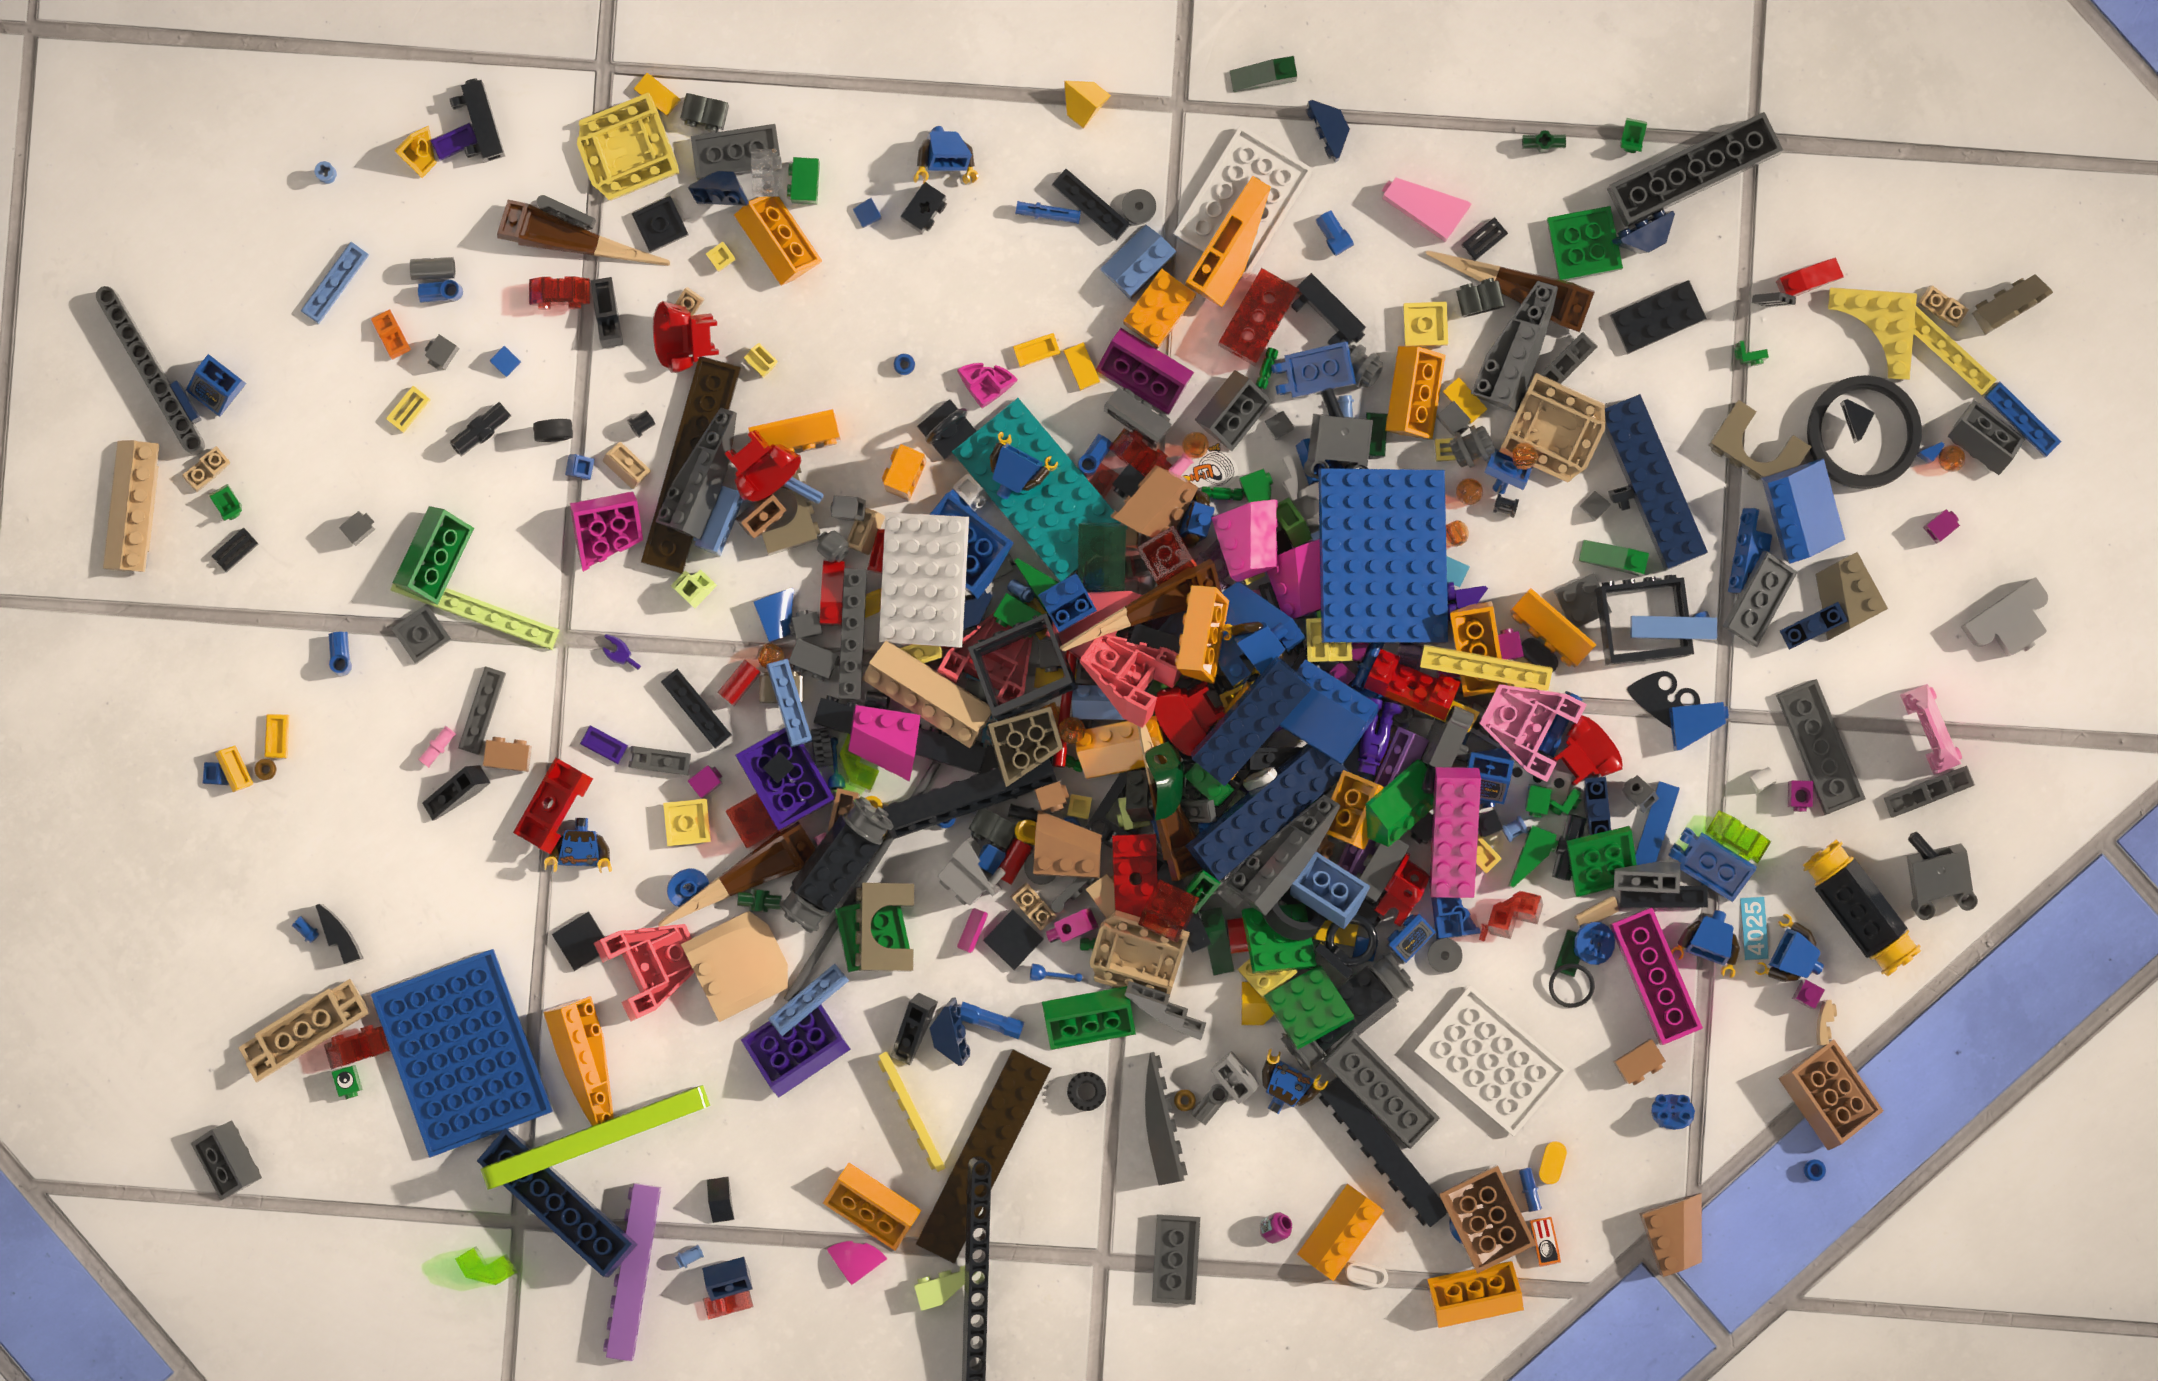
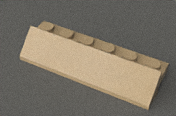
[103,440,159,572]
[862,640,992,748]
[238,979,369,1083]

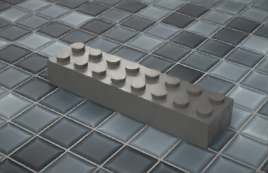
[1607,112,1783,228]

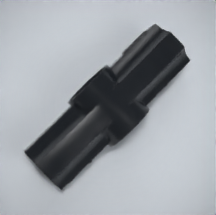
[450,402,511,457]
[1552,814,1587,881]

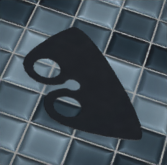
[1627,671,1700,728]

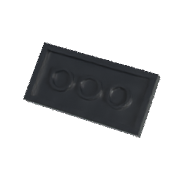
[1610,280,1707,354]

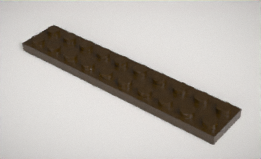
[641,356,741,574]
[916,1049,1052,1264]

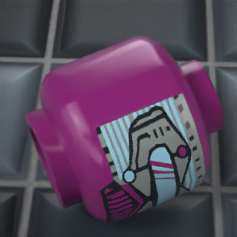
[1260,1212,1292,1244]

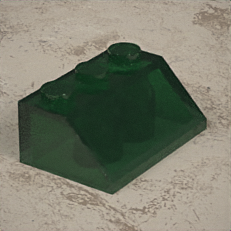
[1077,523,1126,591]

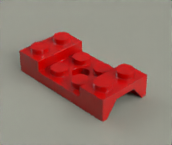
[1364,649,1461,721]
[513,757,593,854]
[1112,834,1160,922]

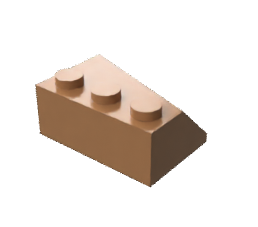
[1111,465,1199,544]
[1033,810,1102,879]
[1639,1193,1702,1277]

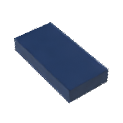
[170,380,202,424]

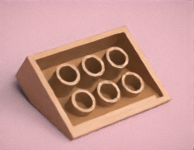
[1778,1039,1883,1150]
[1439,1165,1536,1273]

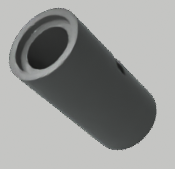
[410,257,456,281]

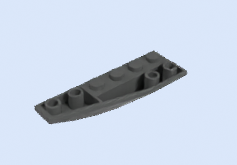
[1471,281,1558,413]
[656,408,737,539]
[1226,795,1340,916]
[1145,1052,1188,1186]

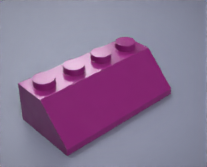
[1096,328,1194,415]

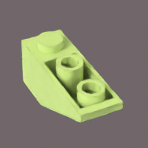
[914,1265,978,1311]

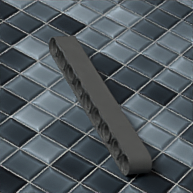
[96,286,205,455]

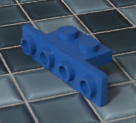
[1728,508,1772,593]

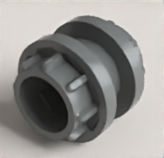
[1349,344,1383,388]
[1449,425,1495,468]

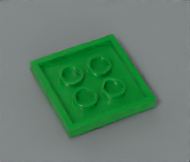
[1547,206,1623,281]
[1566,826,1637,897]
[834,903,910,973]
[1241,903,1317,974]
[1264,965,1354,1050]

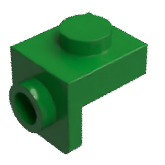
[1620,118,1647,153]
[1734,340,1769,366]
[209,484,242,521]
[1549,788,1582,816]

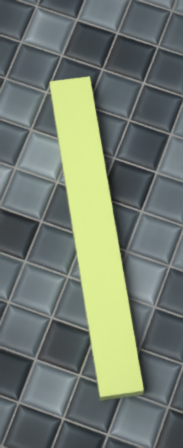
[390,571,560,650]

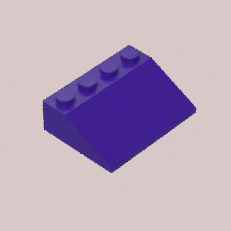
[735,728,835,831]
[741,1004,851,1098]

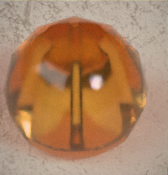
[1182,432,1209,459]
[1513,442,1538,470]
[1938,445,1966,472]
[1456,478,1483,505]
[1446,520,1469,547]
[757,643,785,669]
[1058,717,1085,744]

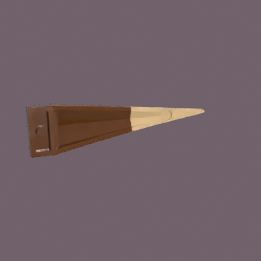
[497,199,670,266]
[1426,250,1595,332]
[1060,559,1222,651]
[1137,725,1202,881]
[658,821,816,927]

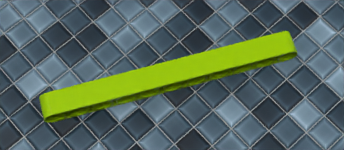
[480,1085,711,1190]

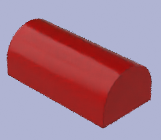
[996,837,1033,885]

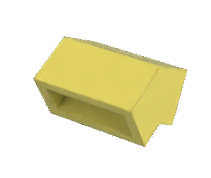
[744,343,778,378]

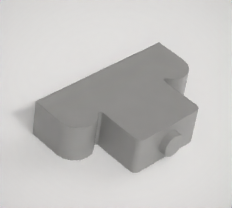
[1961,577,2048,656]

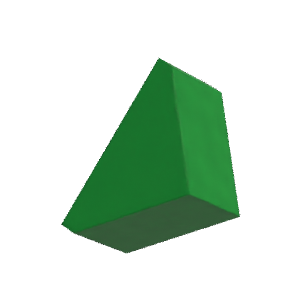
[1178,870,1221,914]

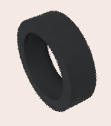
[1262,886,1327,940]

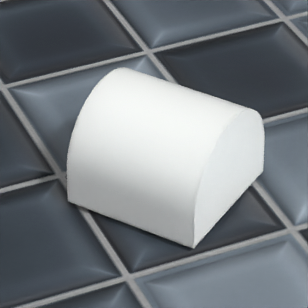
[1749,767,1777,793]

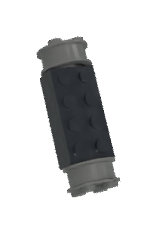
[779,797,893,933]
[1281,953,1414,1071]

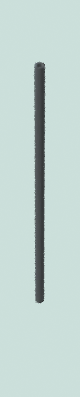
[784,760,941,1002]

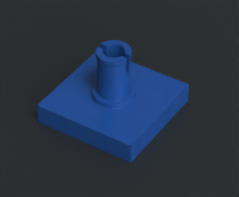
[1484,448,1533,494]

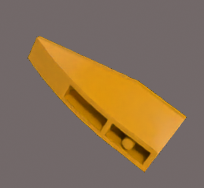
[1185,176,1271,308]
[543,996,614,1126]

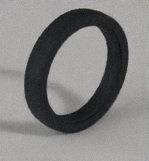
[1807,375,1922,489]

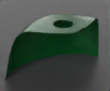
[1145,742,1185,821]

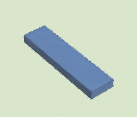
[301,242,369,324]
[1630,616,1717,640]
[766,659,812,747]
[768,964,849,1036]

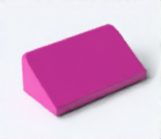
[957,908,988,953]

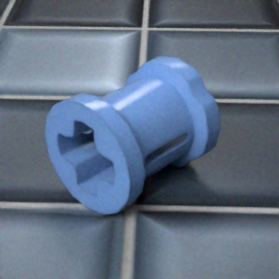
[314,161,337,184]
[1502,815,1529,842]

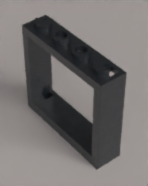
[1595,575,1694,666]
[968,613,1078,721]

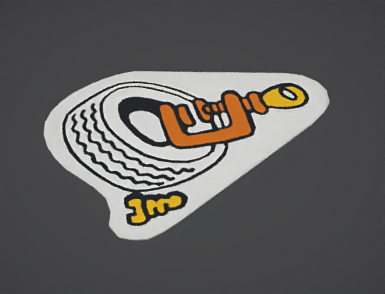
[1181,440,1238,489]

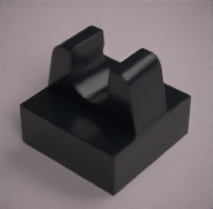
[1608,485,1635,511]

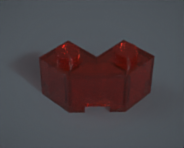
[529,276,590,310]
[1109,428,1172,477]
[1487,891,1543,939]
[324,1025,390,1070]

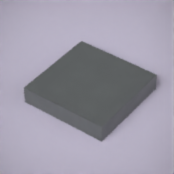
[391,604,452,664]

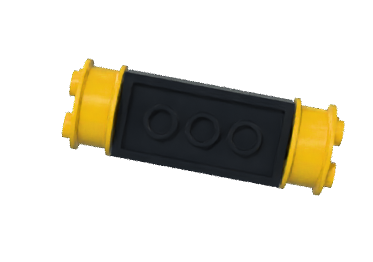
[1803,839,1921,976]

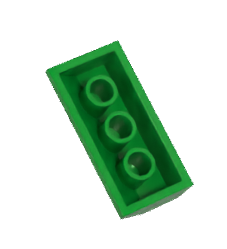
[392,506,474,605]
[1366,759,1434,847]
[1042,986,1136,1050]

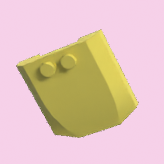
[577,93,679,201]

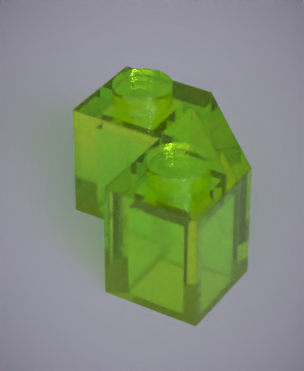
[838,734,879,793]
[1706,810,1771,864]
[455,1246,518,1285]

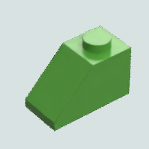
[1276,497,1312,548]

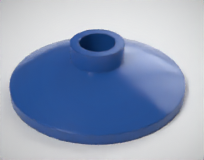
[667,868,709,907]

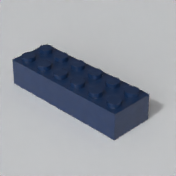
[1191,656,1311,786]

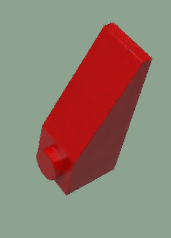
[1776,257,1844,297]
[820,561,845,626]

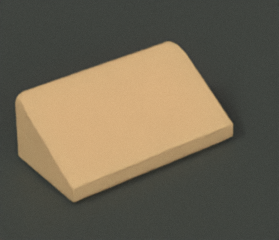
[603,442,651,489]
[847,508,885,555]
[1574,896,1619,928]

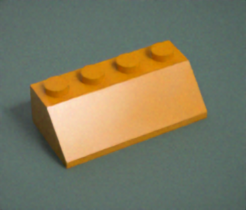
[734,191,822,286]
[1385,346,1445,440]
[748,409,841,452]
[1175,585,1229,683]
[1510,588,1596,667]
[1450,601,1506,697]
[1074,715,1167,779]
[823,1163,922,1251]
[1297,1183,1384,1281]
[1427,1261,1524,1328]

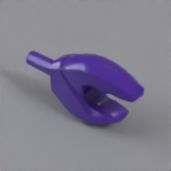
[602,634,641,670]

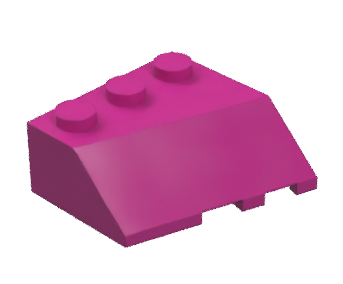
[570,492,643,572]
[1211,499,1277,582]
[1267,539,1321,620]
[848,705,921,782]

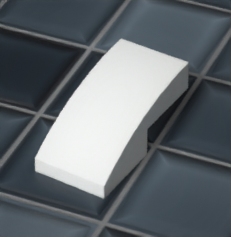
[1282,454,1298,503]

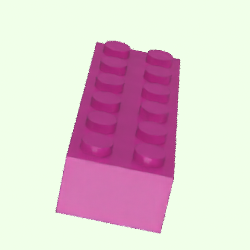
[1429,767,1481,898]
[1609,907,1703,1045]

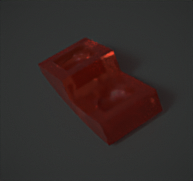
[703,1291,754,1320]

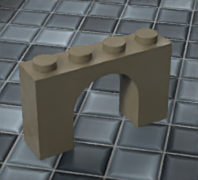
[1708,400,1811,481]
[762,467,821,556]
[855,883,914,972]

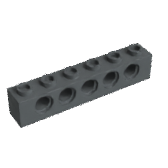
[838,568,867,700]

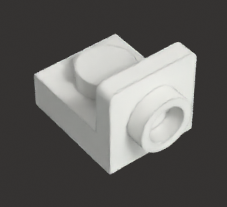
[952,473,989,511]

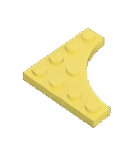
[1828,287,1917,380]

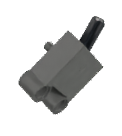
[1304,388,1373,479]
[1421,705,1474,794]
[1906,832,1978,920]

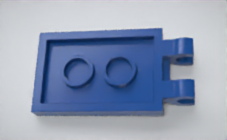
[1271,341,1356,398]
[1668,827,1757,902]

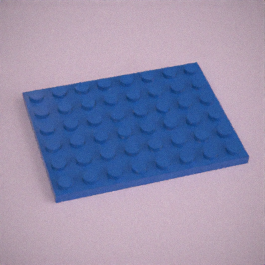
[1318,468,1448,643]
[371,949,553,1158]

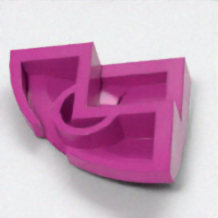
[957,363,1018,408]
[827,1241,887,1285]

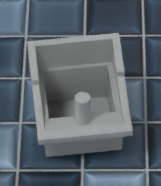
[938,836,1006,906]

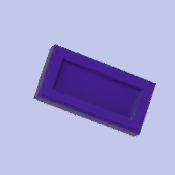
[431,123,478,161]
[580,725,628,764]

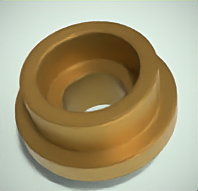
[255,759,277,780]
[1174,1090,1196,1111]

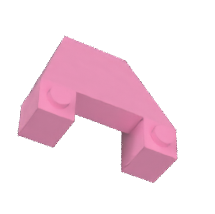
[1479,684,1587,782]
[1900,684,1962,774]

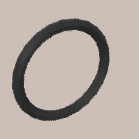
[1549,964,1595,1008]

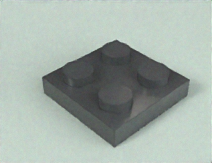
[1554,573,1612,628]

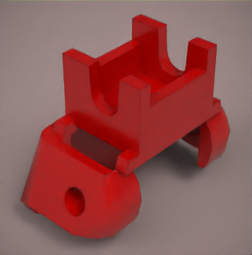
[653,301,719,373]
[724,430,802,502]
[1154,681,1225,756]
[1552,715,1623,786]
[1375,852,1430,927]

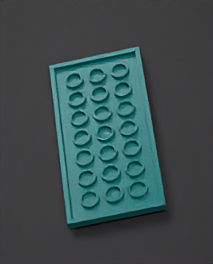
[952,398,1128,582]

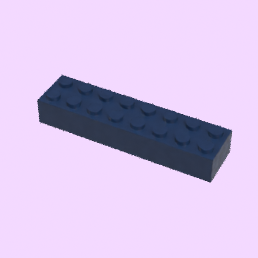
[1605,394,1708,571]
[1185,743,1348,881]
[477,1128,638,1278]

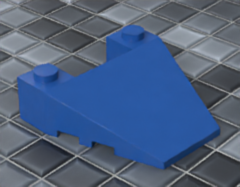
[1219,582,1306,689]

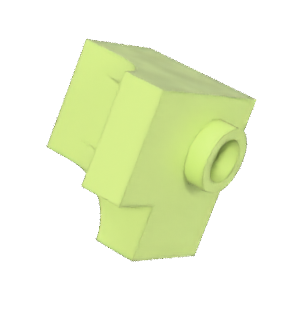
[671,569,717,608]
[1117,797,1150,831]

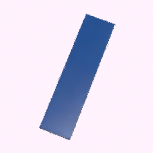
[1984,381,2062,457]
[1635,781,1680,865]

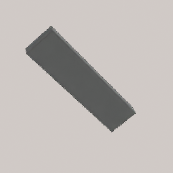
[458,666,506,755]

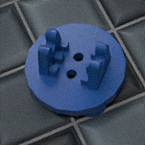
[1574,922,1615,965]
[1651,1094,1695,1130]

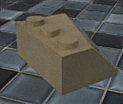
[1972,274,2053,335]
[1815,552,1888,641]
[987,707,1063,787]

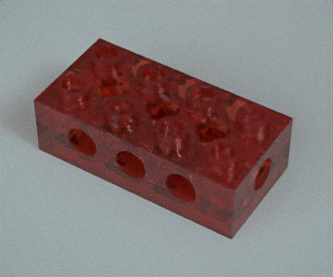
[1218,268,1299,366]

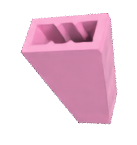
[1382,177,1471,242]

